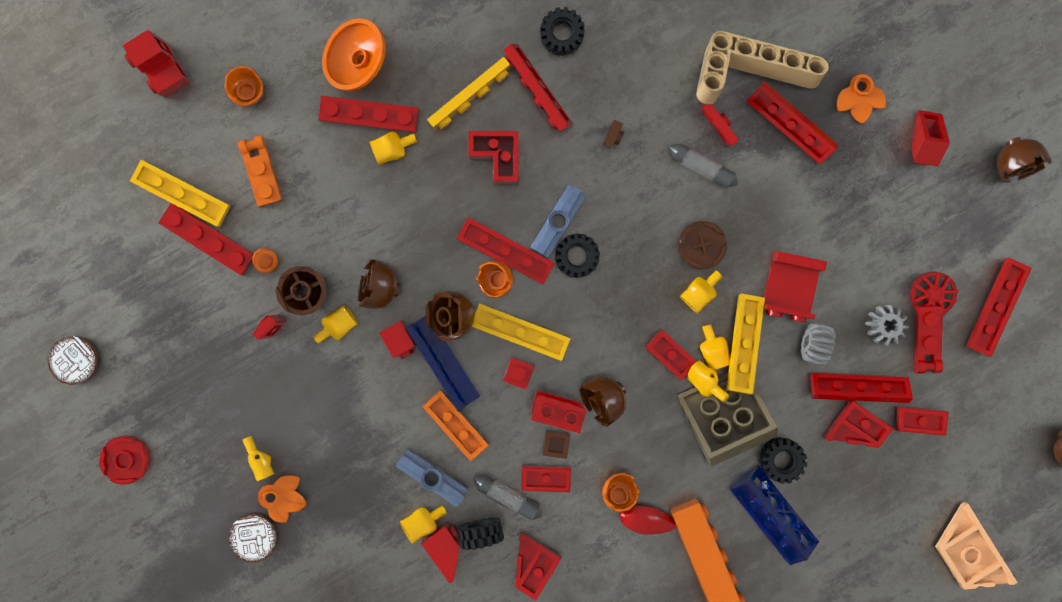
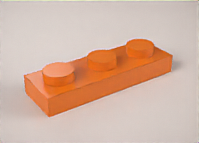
[422,390,489,462]

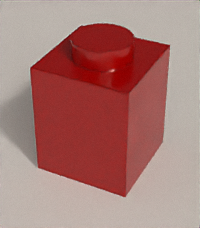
[379,320,417,360]
[503,356,535,390]

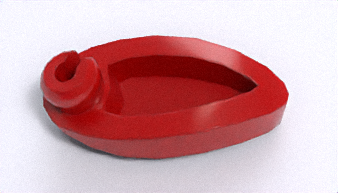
[620,505,676,535]

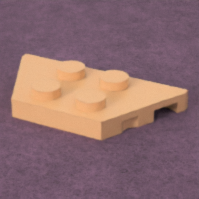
[935,502,1018,590]

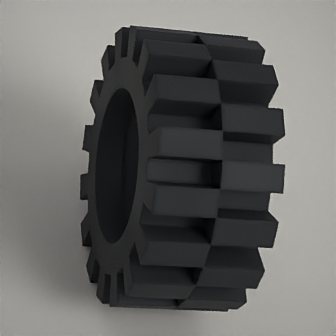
[540,7,585,56]
[555,233,600,278]
[759,437,808,484]
[457,517,504,550]

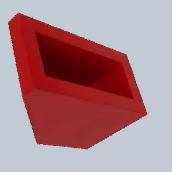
[911,110,950,166]
[421,522,460,584]

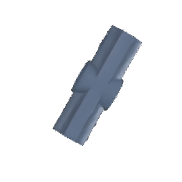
[530,184,586,258]
[396,448,469,507]

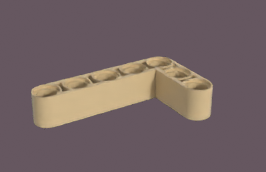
[697,31,829,104]

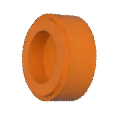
[252,248,278,273]

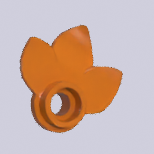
[836,74,886,124]
[258,475,307,523]

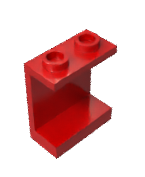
[764,251,827,323]
[531,390,587,434]

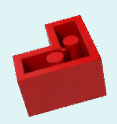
[122,30,191,98]
[468,131,519,184]

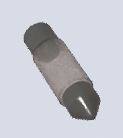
[668,144,738,188]
[473,475,542,520]

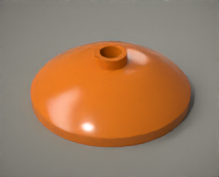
[322,18,386,91]

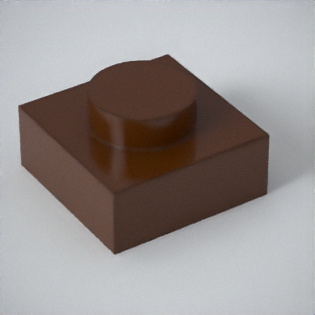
[602,120,624,149]
[543,430,570,459]

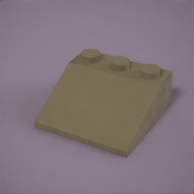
[677,372,778,467]

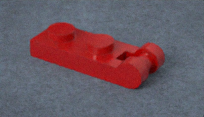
[914,305,943,374]

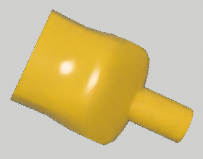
[369,132,417,165]
[679,270,723,314]
[313,304,359,344]
[700,324,731,370]
[687,360,729,402]
[243,436,274,482]
[400,506,447,544]

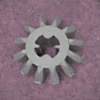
[865,305,910,346]
[800,323,836,365]

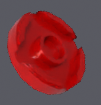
[99,435,151,485]

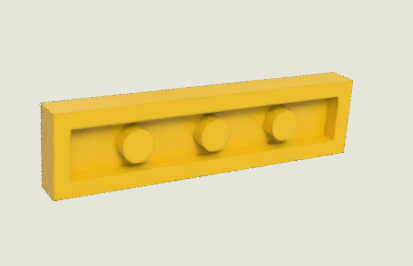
[427,57,510,130]
[130,160,231,227]
[726,294,765,395]
[472,303,571,361]

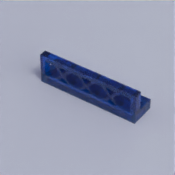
[406,316,480,412]
[730,466,819,565]

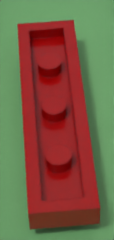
[504,44,573,131]
[747,81,838,164]
[318,95,419,133]
[158,203,253,276]
[457,217,555,284]
[965,258,1032,357]
[810,373,913,403]

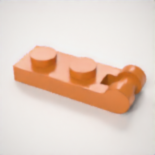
[238,134,283,207]

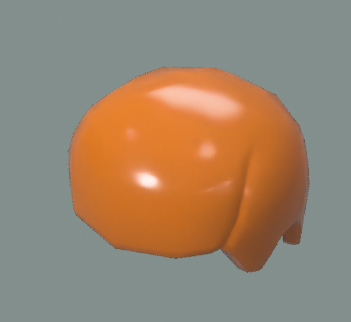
[224,66,264,107]
[476,260,514,298]
[602,473,639,512]

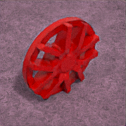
[910,272,958,315]

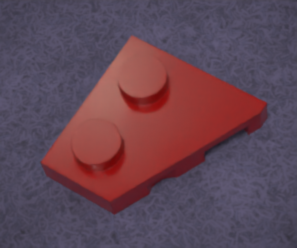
[824,401,893,448]
[515,532,562,601]

